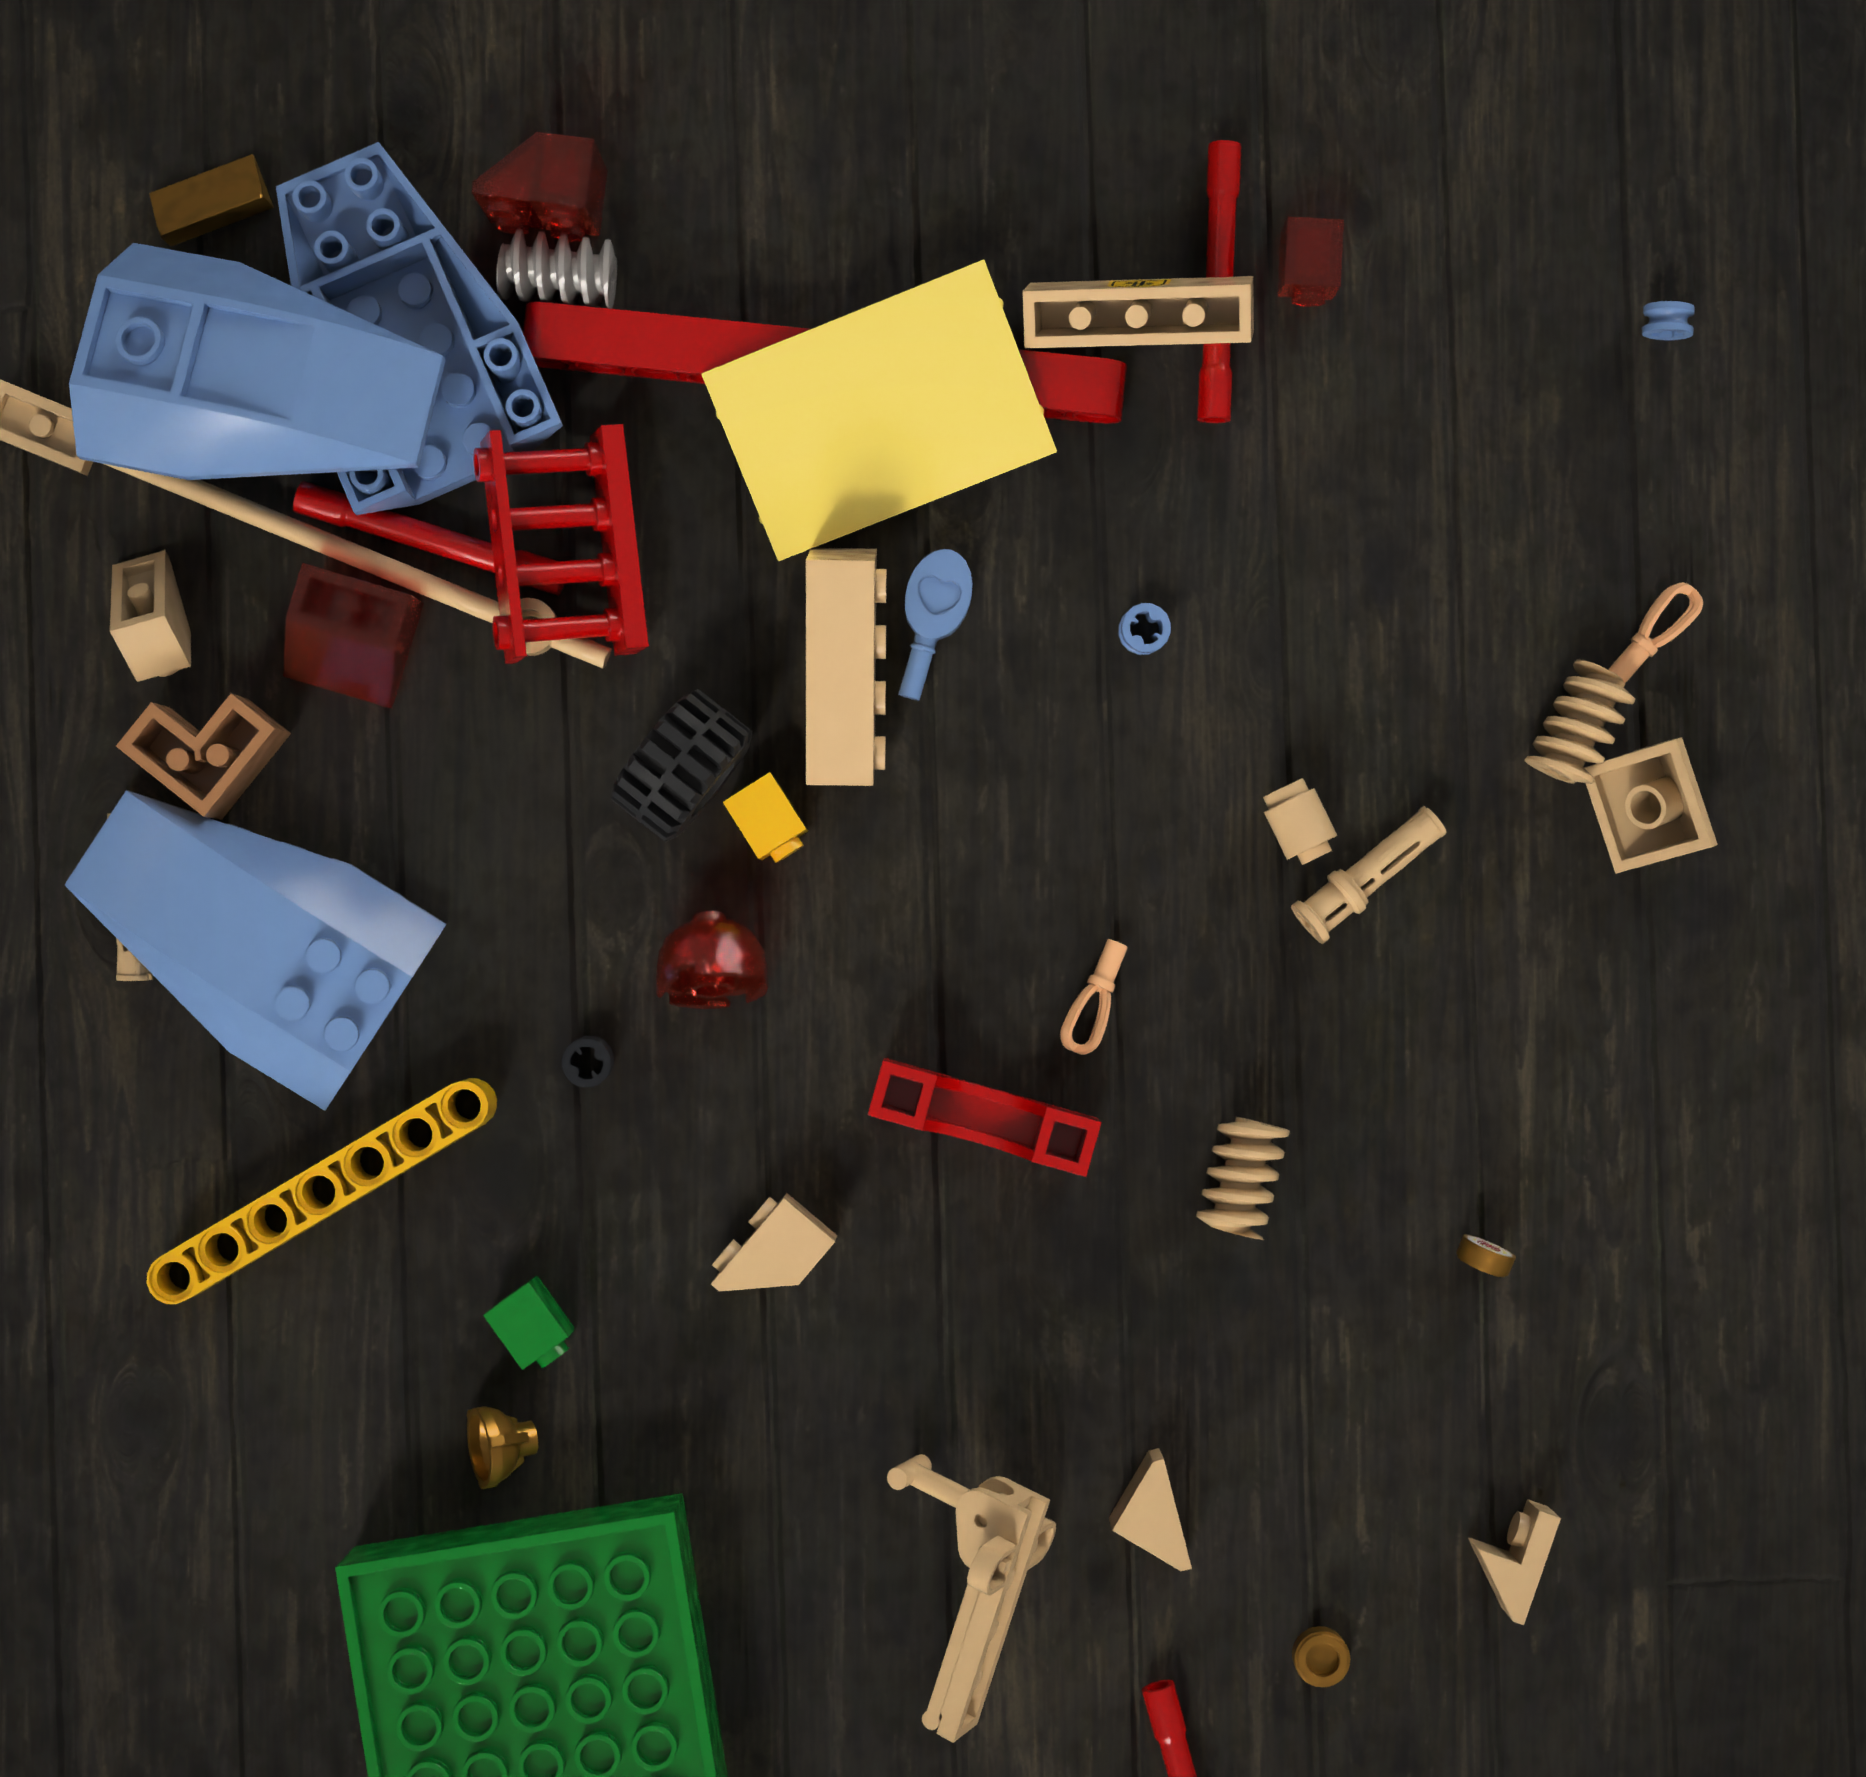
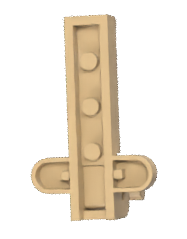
[887,1454,1056,1743]

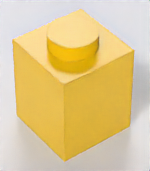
[723,772,808,863]

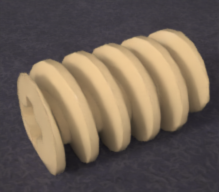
[1524,659,1636,784]
[1196,1117,1290,1240]

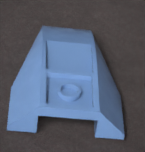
[276,142,563,515]
[69,243,446,480]

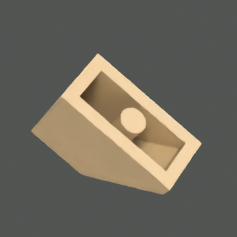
[110,550,191,682]

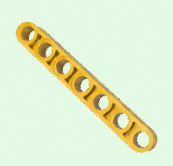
[147,1078,497,1304]

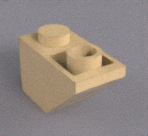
[711,1193,837,1291]

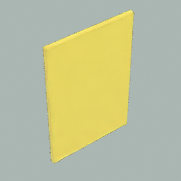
[701,259,1057,561]

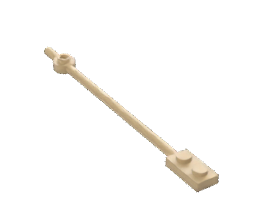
[0,379,612,669]

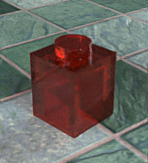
[1277,217,1344,307]

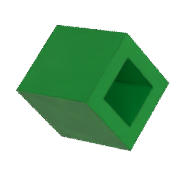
[483,1275,575,1370]

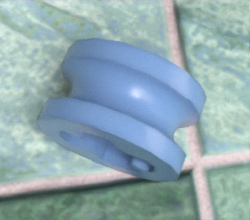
[1642,301,1695,340]
[1118,603,1171,655]

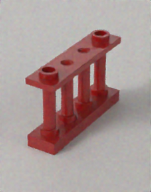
[473,424,649,664]

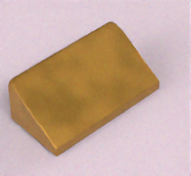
[149,154,274,246]

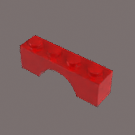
[868,1057,1102,1177]

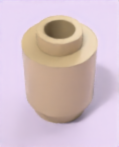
[1263,778,1338,865]

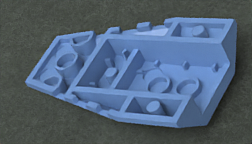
[65,790,446,1110]

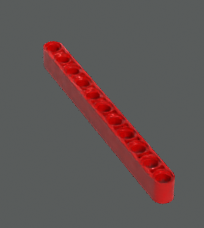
[523,302,1127,424]

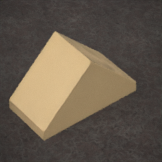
[1109,1448,1192,1571]

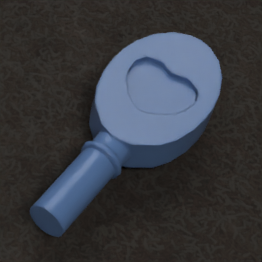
[898,549,973,701]

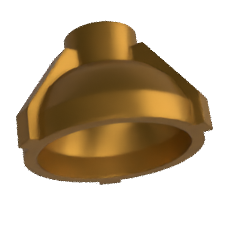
[467,1406,538,1489]

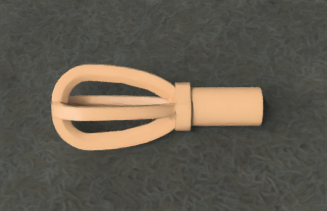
[1608,582,1703,683]
[1060,939,1128,1055]

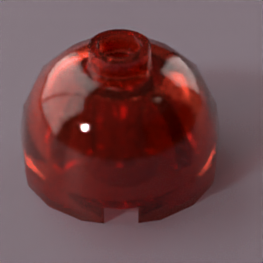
[656,911,768,1009]

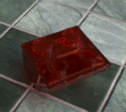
[472,132,608,241]
[283,563,424,709]

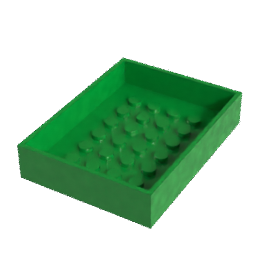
[335,1493,728,1777]

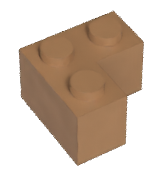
[116,693,291,820]

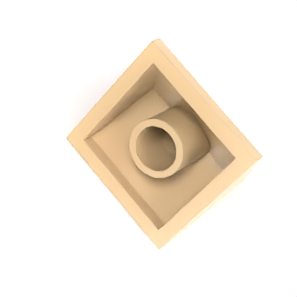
[1584,737,1718,874]

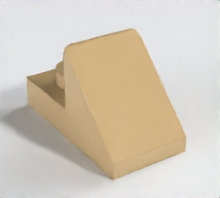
[1468,1499,1561,1625]

